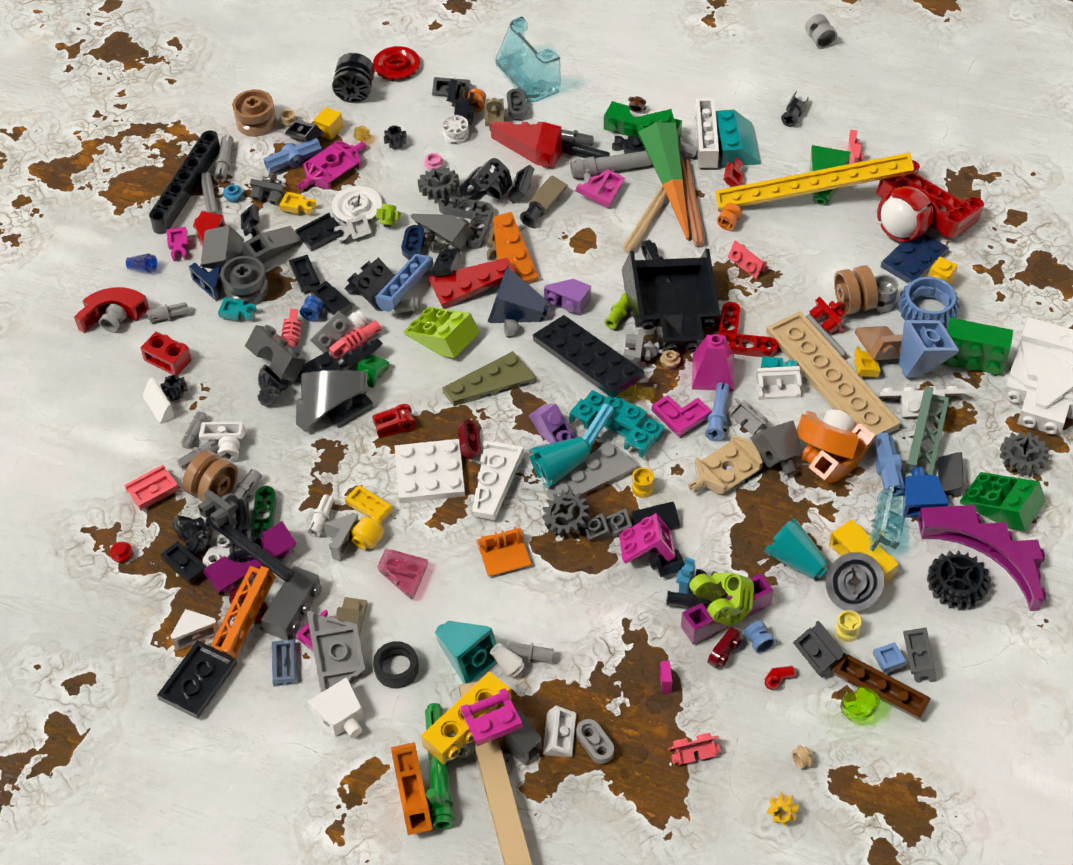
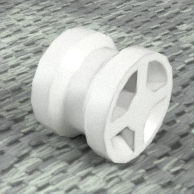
[217,436,240,463]

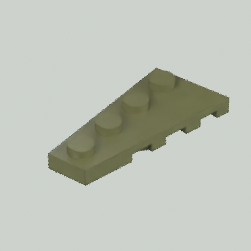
[442,351,536,406]

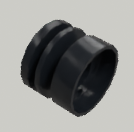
[332,53,375,103]

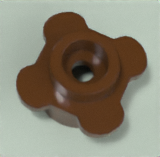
[628,96,647,113]

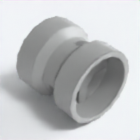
[99,304,127,333]

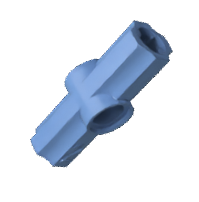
[263,138,322,173]
[873,432,905,497]

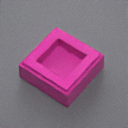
[660,661,672,694]

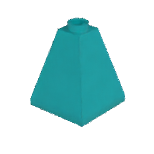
[435,621,497,684]

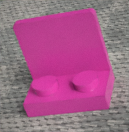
[619,513,675,564]

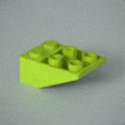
[404,307,480,358]

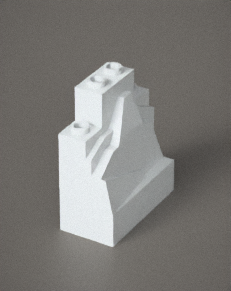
[1002,317,1073,436]

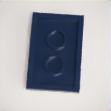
[880,233,949,284]

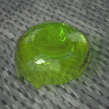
[840,687,880,723]

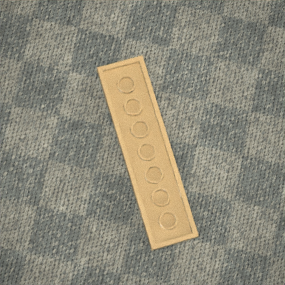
[766,311,901,436]

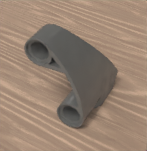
[296,370,367,432]

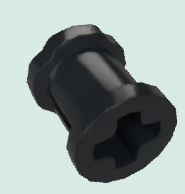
[520,201,545,227]

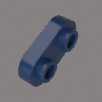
[401,225,425,259]

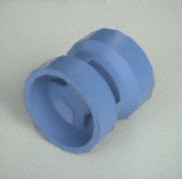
[744,620,776,653]

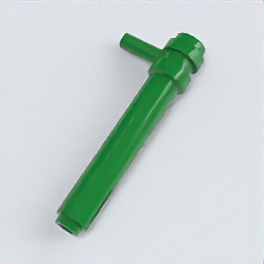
[425,703,455,830]

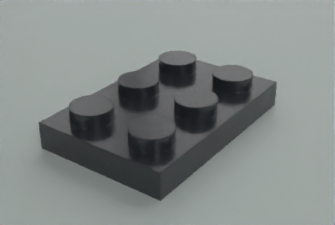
[157,640,238,719]

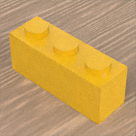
[829,519,899,584]

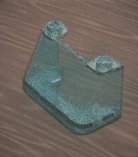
[495,16,561,102]

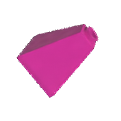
[692,334,734,391]

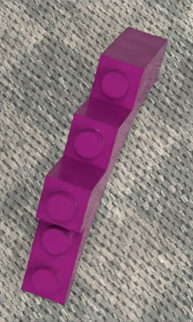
[918,505,1046,611]

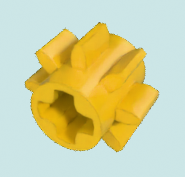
[767,792,799,826]

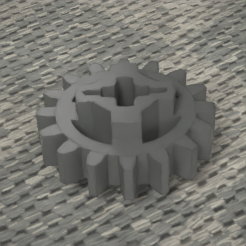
[417,167,460,200]
[1000,431,1049,475]
[542,490,591,538]

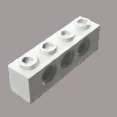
[695,98,719,168]

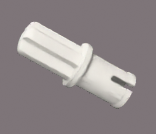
[307,494,334,537]

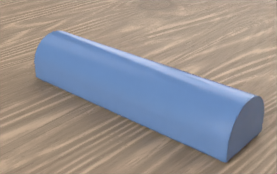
[375,254,433,312]

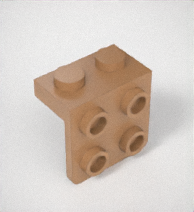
[855,326,902,360]

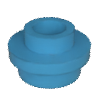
[223,185,243,202]

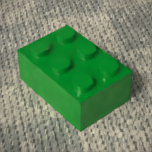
[942,318,1014,376]

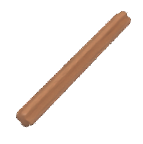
[680,158,705,247]

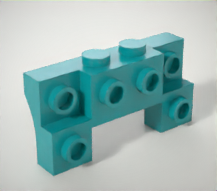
[569,390,665,458]

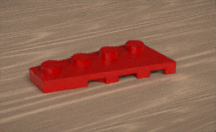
[428,257,515,309]

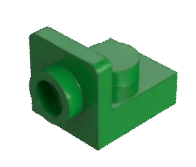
[357,354,389,388]

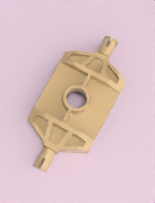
[688,435,762,494]

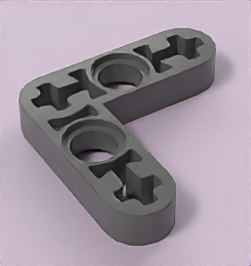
[438,196,493,249]

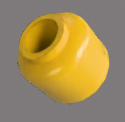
[351,516,384,550]

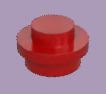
[109,541,133,563]

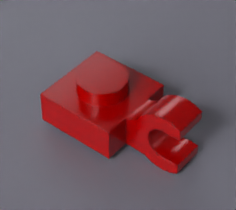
[723,157,744,187]

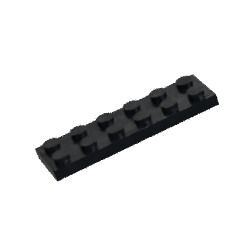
[532,315,645,398]

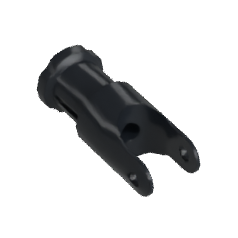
[781,91,809,127]

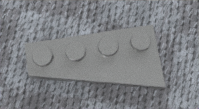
[546,441,639,501]

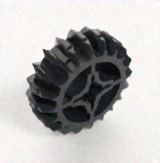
[927,550,991,610]

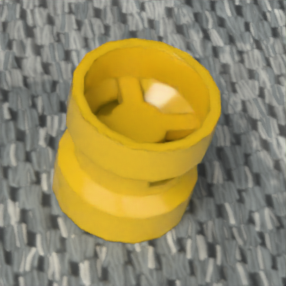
[632,468,654,498]

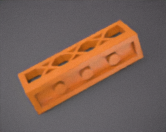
[210,566,276,658]

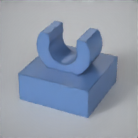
[873,642,906,674]

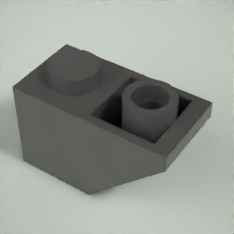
[503,709,542,766]

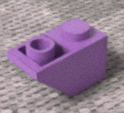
[544,279,591,315]
[529,404,575,443]

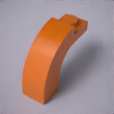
[796,411,859,459]
[808,423,877,483]
[391,742,433,835]

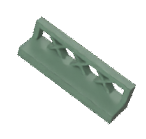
[906,386,949,475]

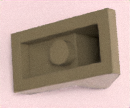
[336,597,368,636]

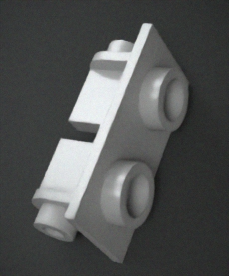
[310,311,353,353]
[728,398,769,435]

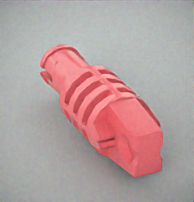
[281,308,302,347]
[329,320,382,360]

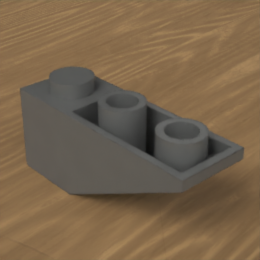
[241,226,302,263]

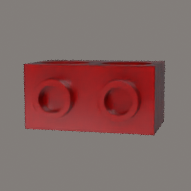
[140,331,192,376]

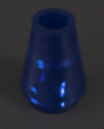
[126,253,157,273]

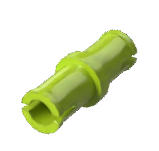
[604,293,628,329]

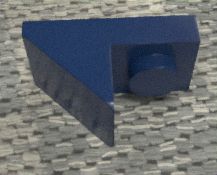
[189,263,222,301]

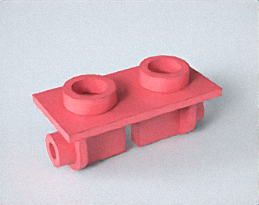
[728,240,768,279]
[668,733,721,765]

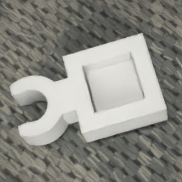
[334,214,371,241]

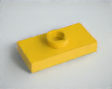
[345,485,393,522]

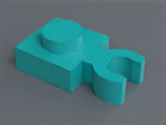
[218,297,257,321]

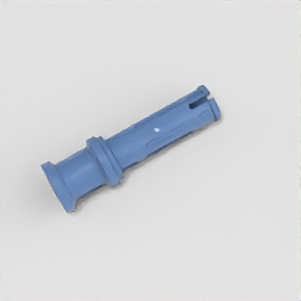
[705,382,730,441]

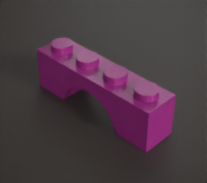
[203,521,297,595]
[681,573,774,644]

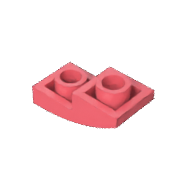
[847,129,864,164]

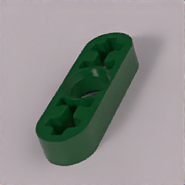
[251,486,277,545]

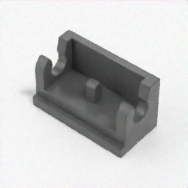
[903,627,937,683]

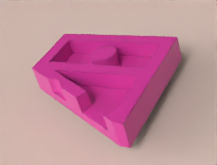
[575,169,625,208]

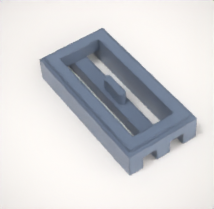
[272,639,297,686]

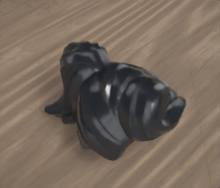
[257,364,288,406]
[172,515,210,555]

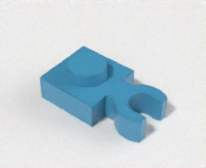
[676,557,696,594]

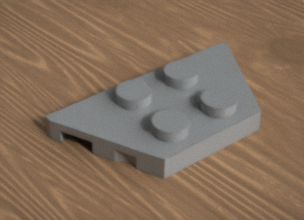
[307,611,365,693]

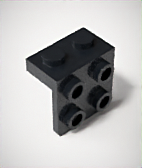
[344,257,395,311]

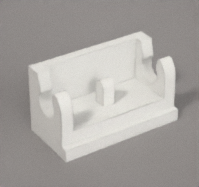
[756,366,802,400]

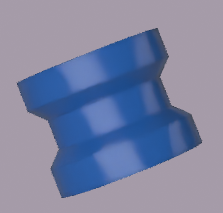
[299,296,324,321]

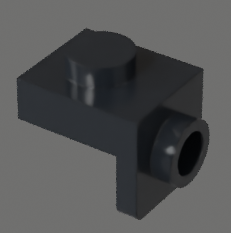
[446,79,462,107]
[648,548,685,577]

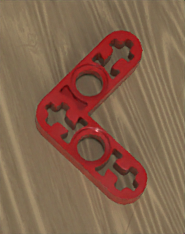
[719,302,778,357]

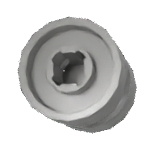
[805,14,837,49]
[872,274,899,313]

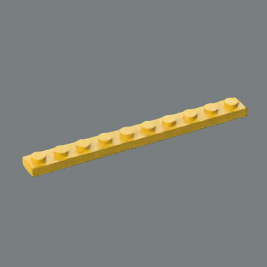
[715,152,914,211]

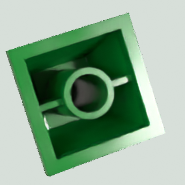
[809,145,851,205]

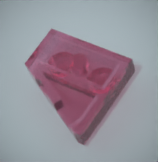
[377,548,428,599]

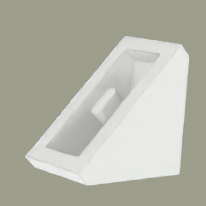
[171,609,218,651]

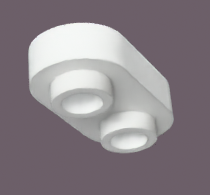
[202,534,231,566]

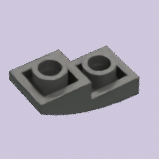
[585,508,633,542]

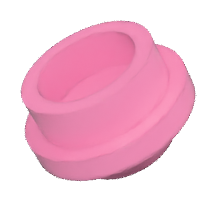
[424,153,443,170]

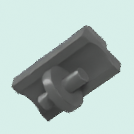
[249,172,286,206]
[198,490,238,528]

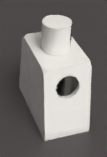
[308,678,364,738]

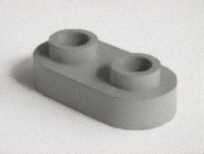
[576,719,614,764]

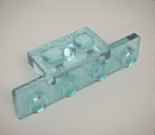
[868,484,905,551]

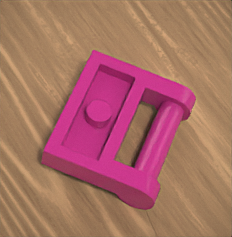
[460,688,523,747]

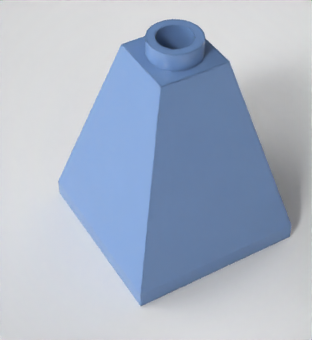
[899,320,959,379]

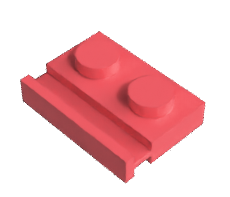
[124,465,179,511]

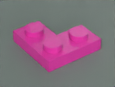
[651,395,712,437]

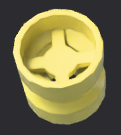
[835,610,861,642]

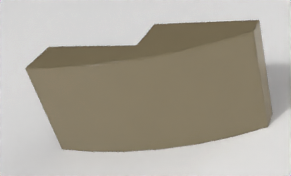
[529,175,568,214]

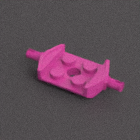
[297,141,367,191]

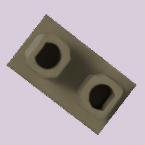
[485,98,504,131]

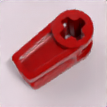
[372,404,417,438]

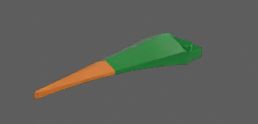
[634,109,690,241]

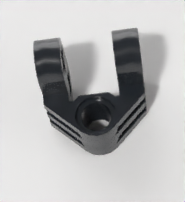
[459,158,512,199]

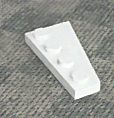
[473,440,525,520]

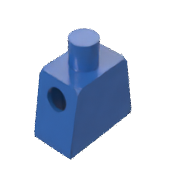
[902,467,949,518]

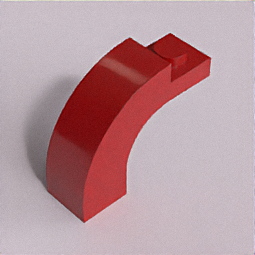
[74,287,150,333]

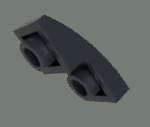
[340,338,383,368]

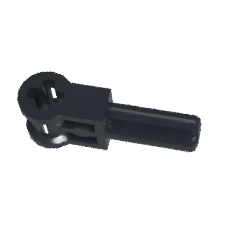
[229,499,257,562]

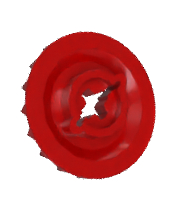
[373,46,420,81]

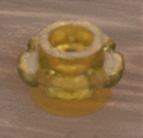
[353,126,371,143]

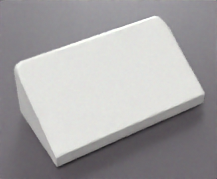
[143,377,174,424]
[199,422,246,440]
[543,706,576,757]

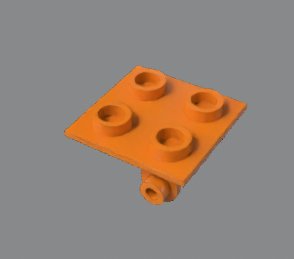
[476,527,532,577]

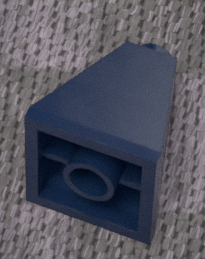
[487,268,549,323]

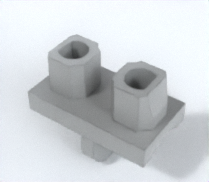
[623,329,658,367]

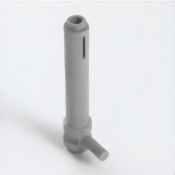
[570,151,652,183]

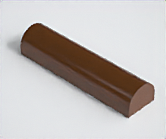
[833,654,931,720]

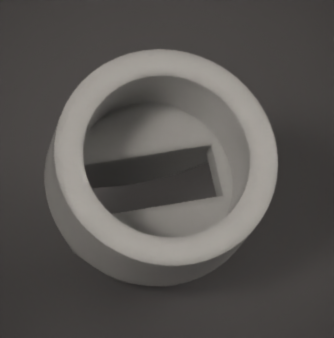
[504,319,519,336]

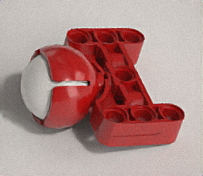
[876,160,984,242]

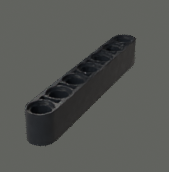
[149,130,220,234]

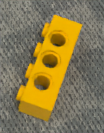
[421,671,512,765]

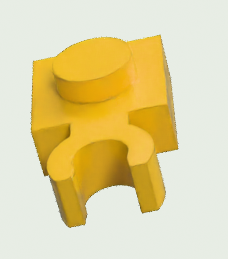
[279,191,317,215]
[854,346,881,377]

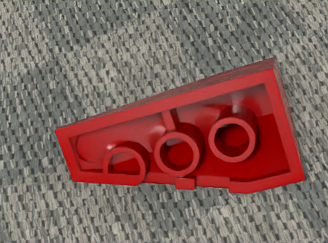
[490,122,562,169]

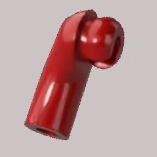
[764,666,795,690]

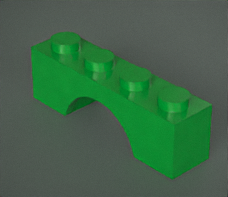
[603,101,682,140]

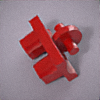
[809,296,846,334]

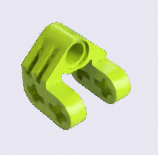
[689,573,754,626]

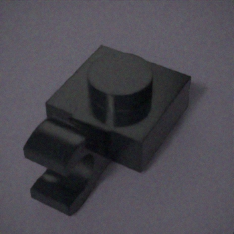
[241,204,260,238]

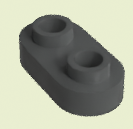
[507,88,527,119]

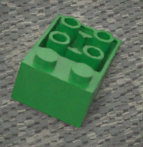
[960,472,1046,531]

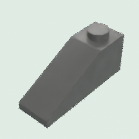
[410,214,473,250]

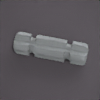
[181,411,207,449]

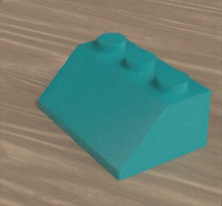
[716,109,760,167]

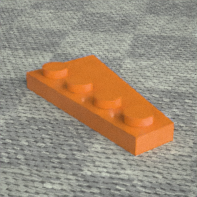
[493,212,538,284]

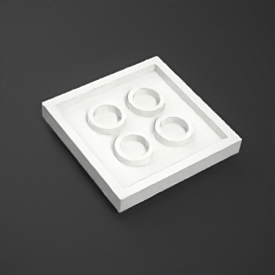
[395,439,465,503]

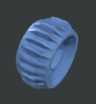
[898,276,960,328]

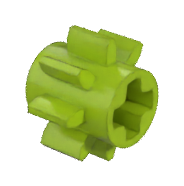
[376,204,401,226]

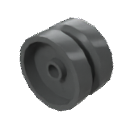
[220,256,269,305]

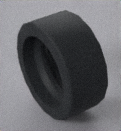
[373,641,419,688]

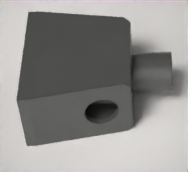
[750,420,802,475]

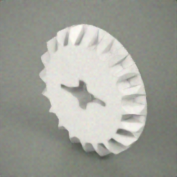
[332,186,382,223]

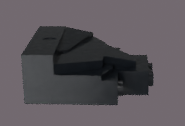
[621,249,720,351]

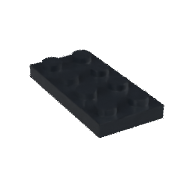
[296,351,374,428]

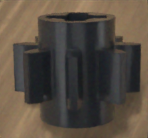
[383,125,407,149]
[160,374,188,401]

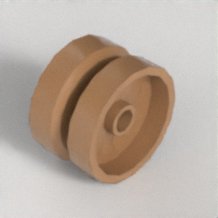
[232,89,277,137]
[834,265,878,315]
[182,450,238,502]

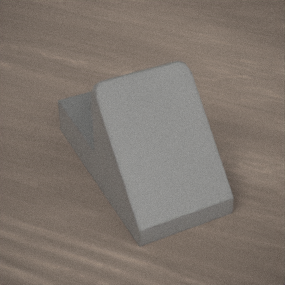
[324,513,359,562]

